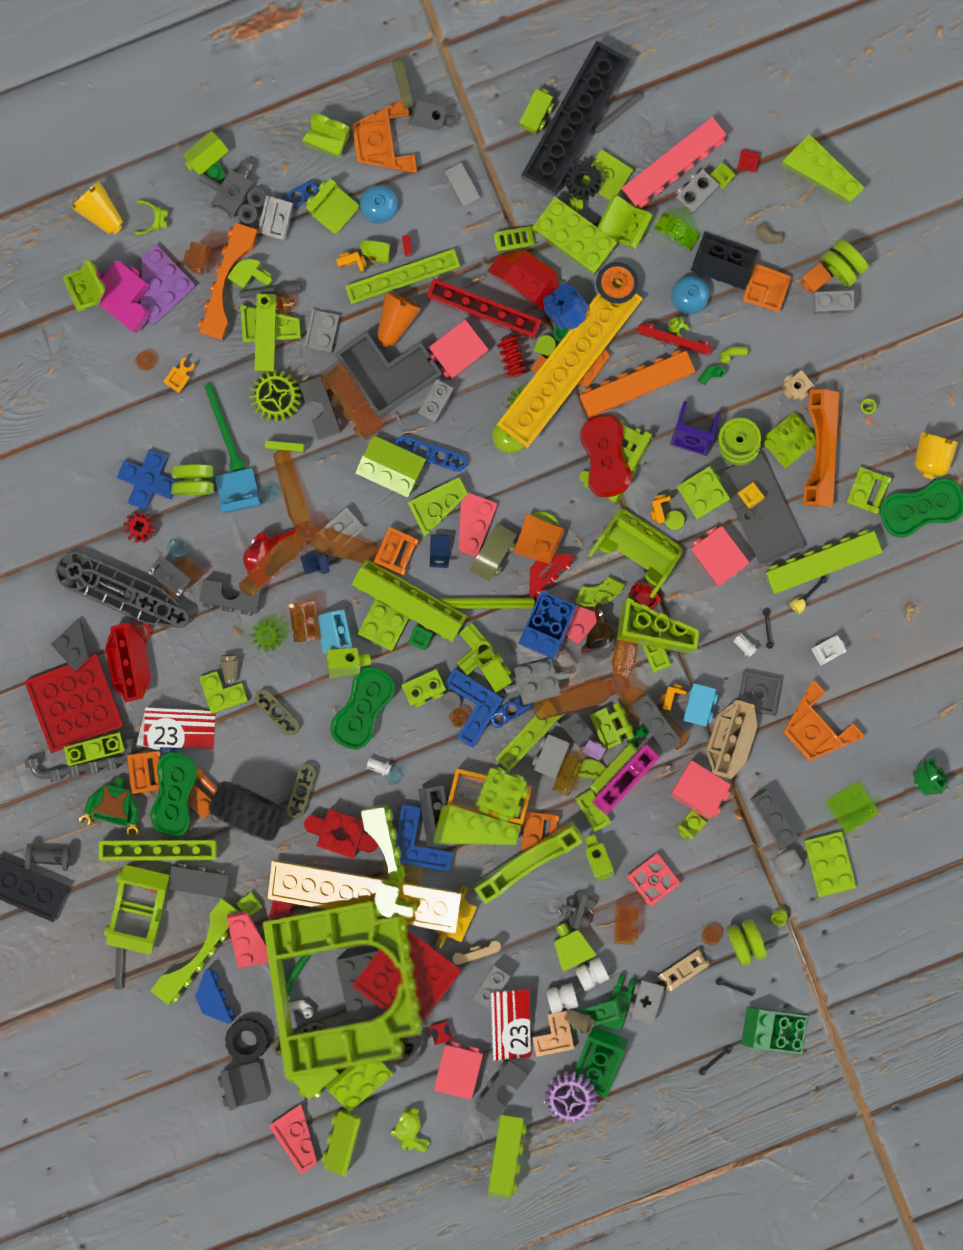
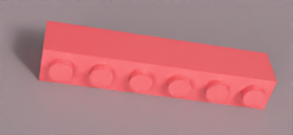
[621,117,727,208]

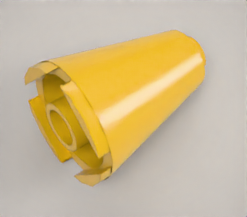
[70,181,123,235]

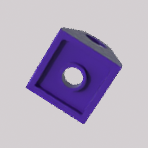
[670,401,721,456]

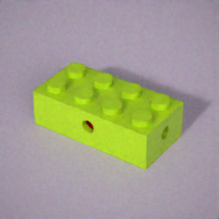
[532,197,617,276]

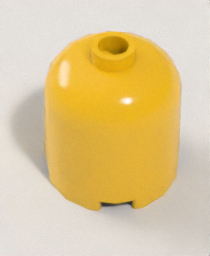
[914,432,958,480]

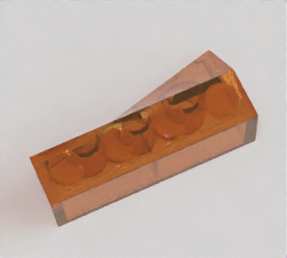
[320,360,384,440]

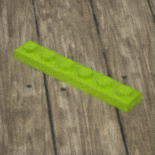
[345,249,461,305]

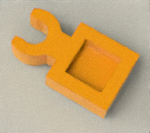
[163,357,195,394]

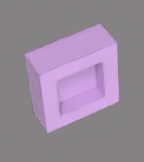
[582,740,606,761]

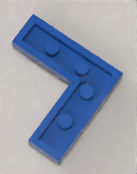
[444,668,504,748]
[396,804,453,871]

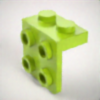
[305,178,359,234]
[598,195,652,249]
[62,259,105,313]
[761,412,816,469]

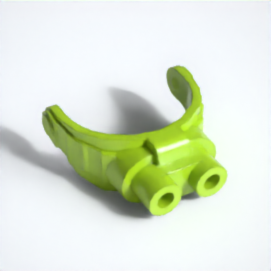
[134,200,168,236]

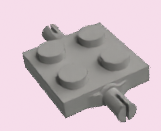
[505,659,570,705]

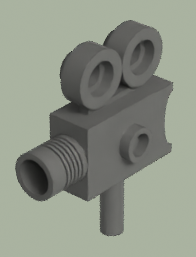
[198,160,266,225]

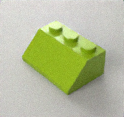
[356,435,426,497]
[321,1109,362,1177]

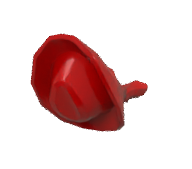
[243,526,303,586]

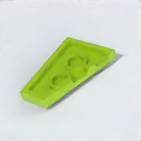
[240,304,301,343]

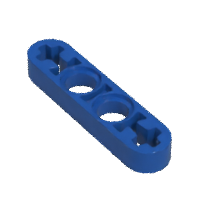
[395,436,467,472]

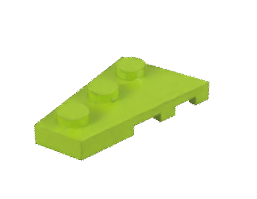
[408,477,468,537]

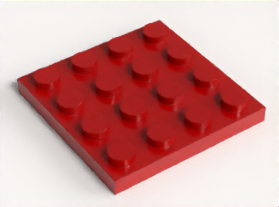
[24,654,124,754]
[352,930,461,1022]

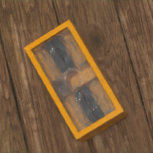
[448,768,532,827]

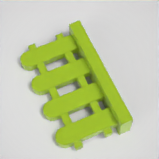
[579,419,654,505]

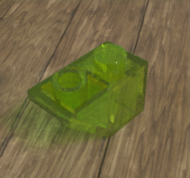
[654,212,700,251]

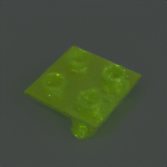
[826,781,879,834]

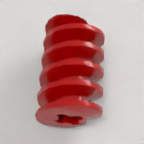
[497,336,528,378]

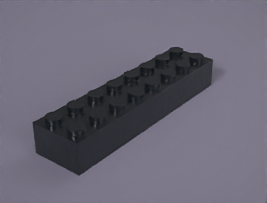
[521,40,630,197]

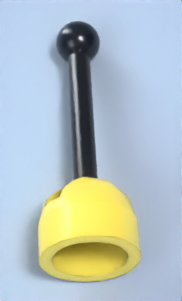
[789,576,828,615]

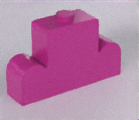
[96,260,150,334]
[592,745,660,815]

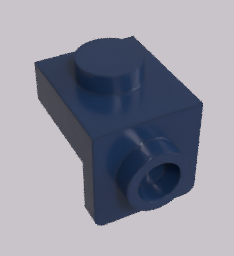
[300,550,330,575]

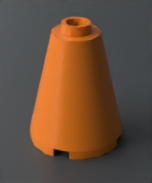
[376,292,421,348]

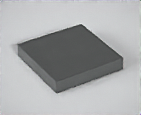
[738,671,782,716]

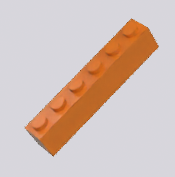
[579,350,695,419]

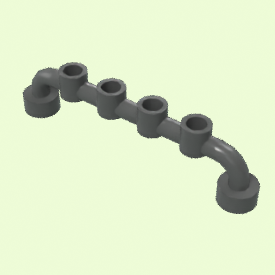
[24,737,136,782]

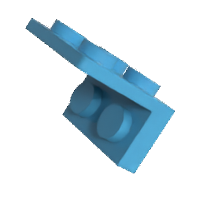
[215,468,261,514]

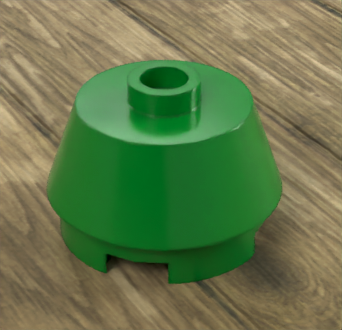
[913,757,949,796]

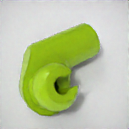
[719,346,748,363]

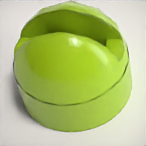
[860,398,876,414]
[771,909,787,926]

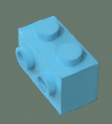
[315,610,352,654]
[683,683,718,727]

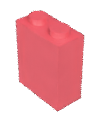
[428,320,489,380]
[690,526,750,587]
[669,760,731,820]
[434,1041,483,1100]

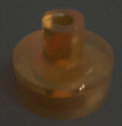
[276,295,295,315]
[136,351,156,371]

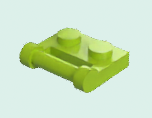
[846,467,892,515]

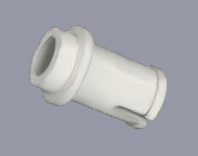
[733,633,758,658]
[366,757,392,777]

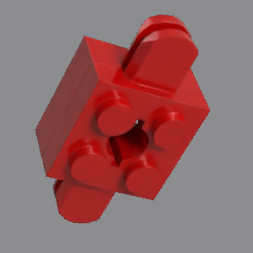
[304,809,378,858]

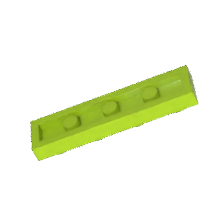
[495,703,562,771]

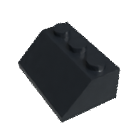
[691,231,758,290]

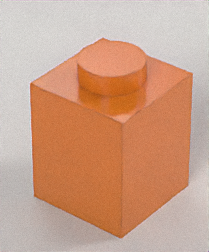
[800,263,832,294]

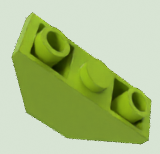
[64,732,125,766]

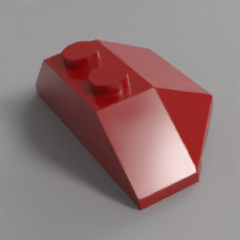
[487,250,559,312]
[105,623,151,702]

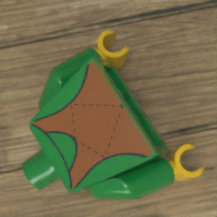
[79,778,139,836]

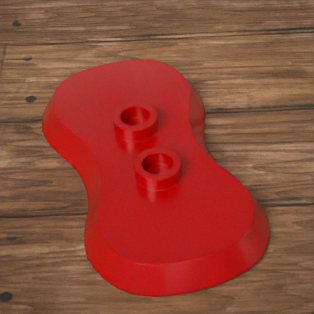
[580,415,632,498]

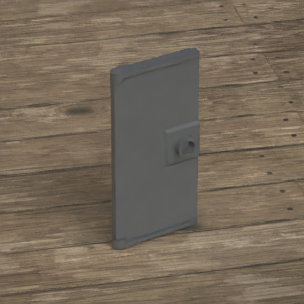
[718,453,806,567]

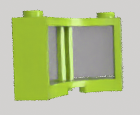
[104,865,170,955]

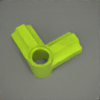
[457,623,493,676]

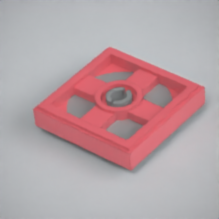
[627,853,681,907]

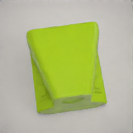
[302,113,350,159]

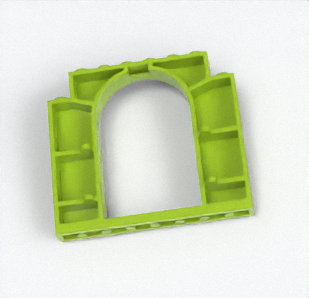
[263,901,422,1077]

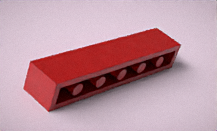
[426,278,541,340]

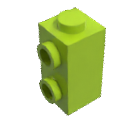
[519,88,555,135]
[182,130,229,176]
[474,648,512,692]

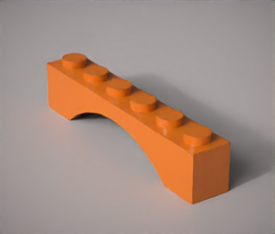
[198,223,258,342]
[803,389,839,507]

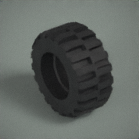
[208,781,286,841]

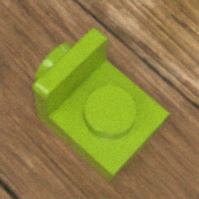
[677,810,707,840]

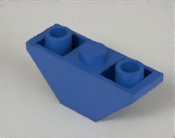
[195,968,235,1024]

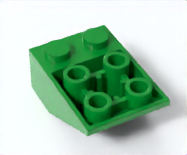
[741,1006,808,1054]

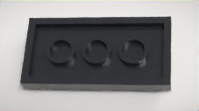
[0,857,69,922]

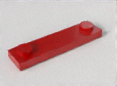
[636,322,713,356]

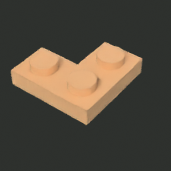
[532,1010,574,1057]

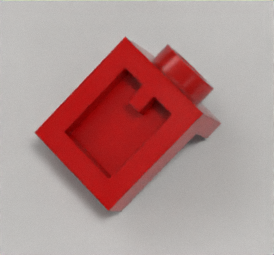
[628,581,662,610]

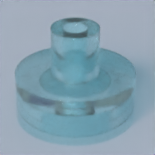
[167,539,188,559]

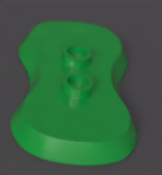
[880,478,963,537]
[330,667,395,750]
[150,752,197,837]

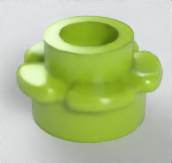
[568,195,583,212]

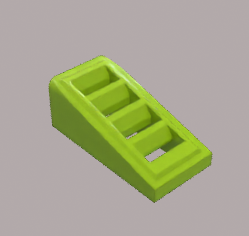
[493,226,535,253]

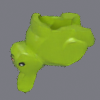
[390,1107,430,1153]

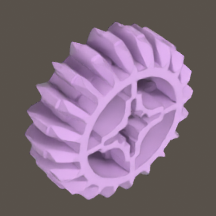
[544,1072,597,1124]

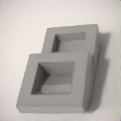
[444,162,480,207]

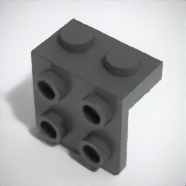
[218,1062,268,1111]

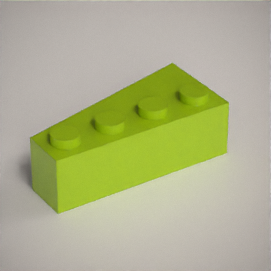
[780,134,864,205]
[617,597,699,654]
[433,805,521,845]
[487,1115,527,1200]

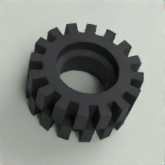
[566,162,601,200]

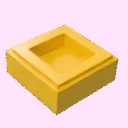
[738,482,765,509]

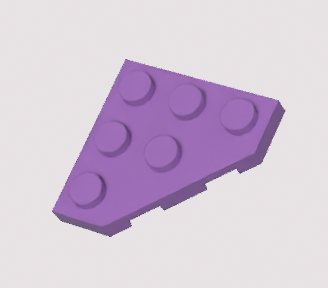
[140,244,196,326]

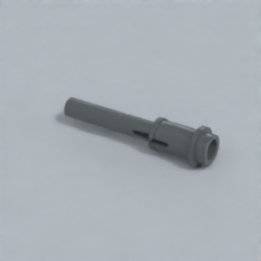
[239,280,301,299]

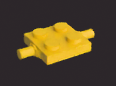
[430,885,477,948]

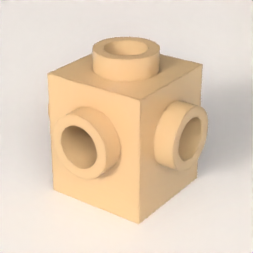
[782,370,814,401]

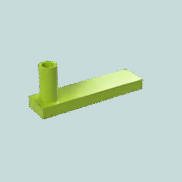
[254,294,276,372]

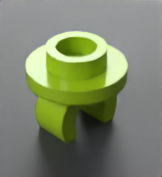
[668,317,689,337]

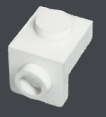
[811,635,846,666]

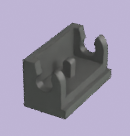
[148,555,192,596]

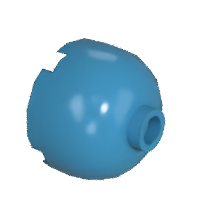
[360,185,398,224]
[671,276,709,315]

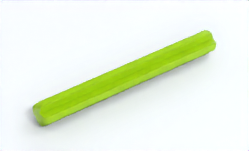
[439,598,535,609]

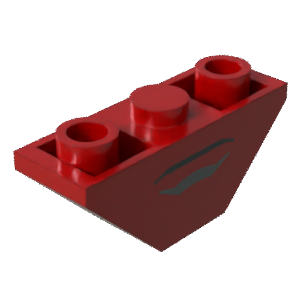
[529,554,574,598]

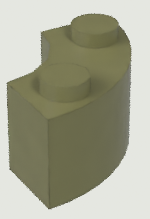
[470,523,517,581]

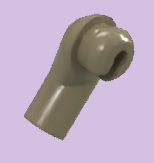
[756,223,782,243]

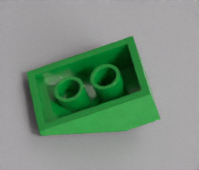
[575,1026,628,1097]

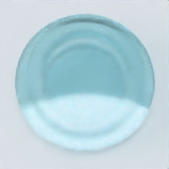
[259,484,278,504]
[385,767,403,786]

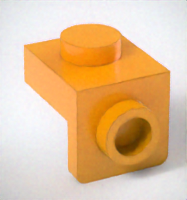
[336,252,367,273]
[650,494,671,525]
[659,684,687,711]

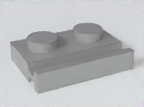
[258,195,294,240]
[304,309,340,354]
[317,507,364,553]

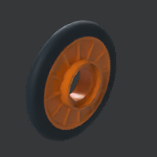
[596,262,638,304]

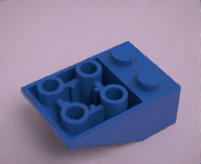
[518,590,577,661]

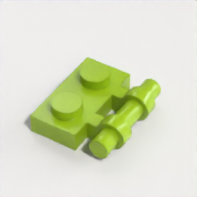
[589,702,635,750]

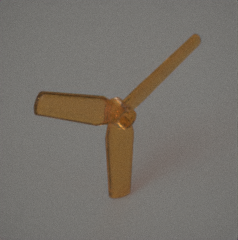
[238,451,384,596]
[533,598,689,750]

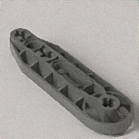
[55,552,191,628]

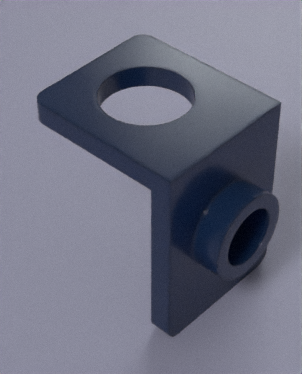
[429,534,450,568]

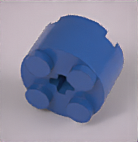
[543,283,589,330]

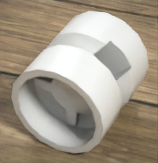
[575,957,609,991]
[546,983,578,1014]

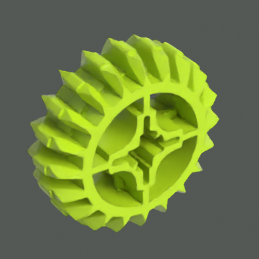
[250,370,302,422]

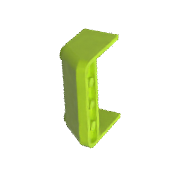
[588,509,683,598]

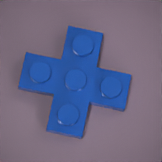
[117,449,178,510]

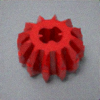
[123,511,156,543]

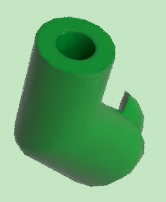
[697,365,726,386]
[627,726,650,748]

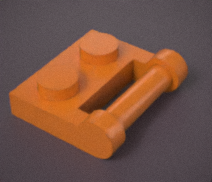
[373,527,419,576]
[126,751,161,794]
[188,768,217,819]
[521,811,560,850]

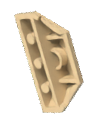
[706,700,757,779]

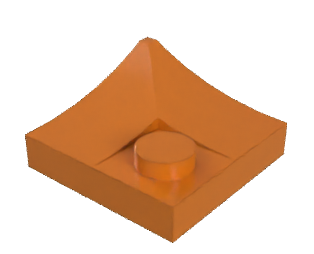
[743,264,792,313]
[514,514,565,564]

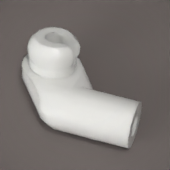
[288,1000,314,1018]

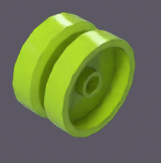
[820,238,869,288]
[718,418,761,466]
[171,464,214,495]
[726,918,767,967]

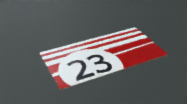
[143,708,215,749]
[491,989,531,1061]

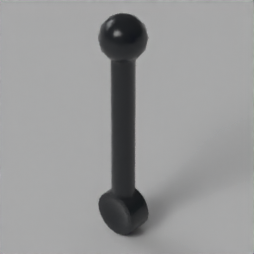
[762,609,774,649]
[715,978,754,996]
[699,1046,732,1075]

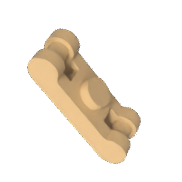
[452,940,501,965]
[658,948,710,992]

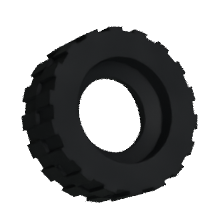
[225,1018,269,1063]

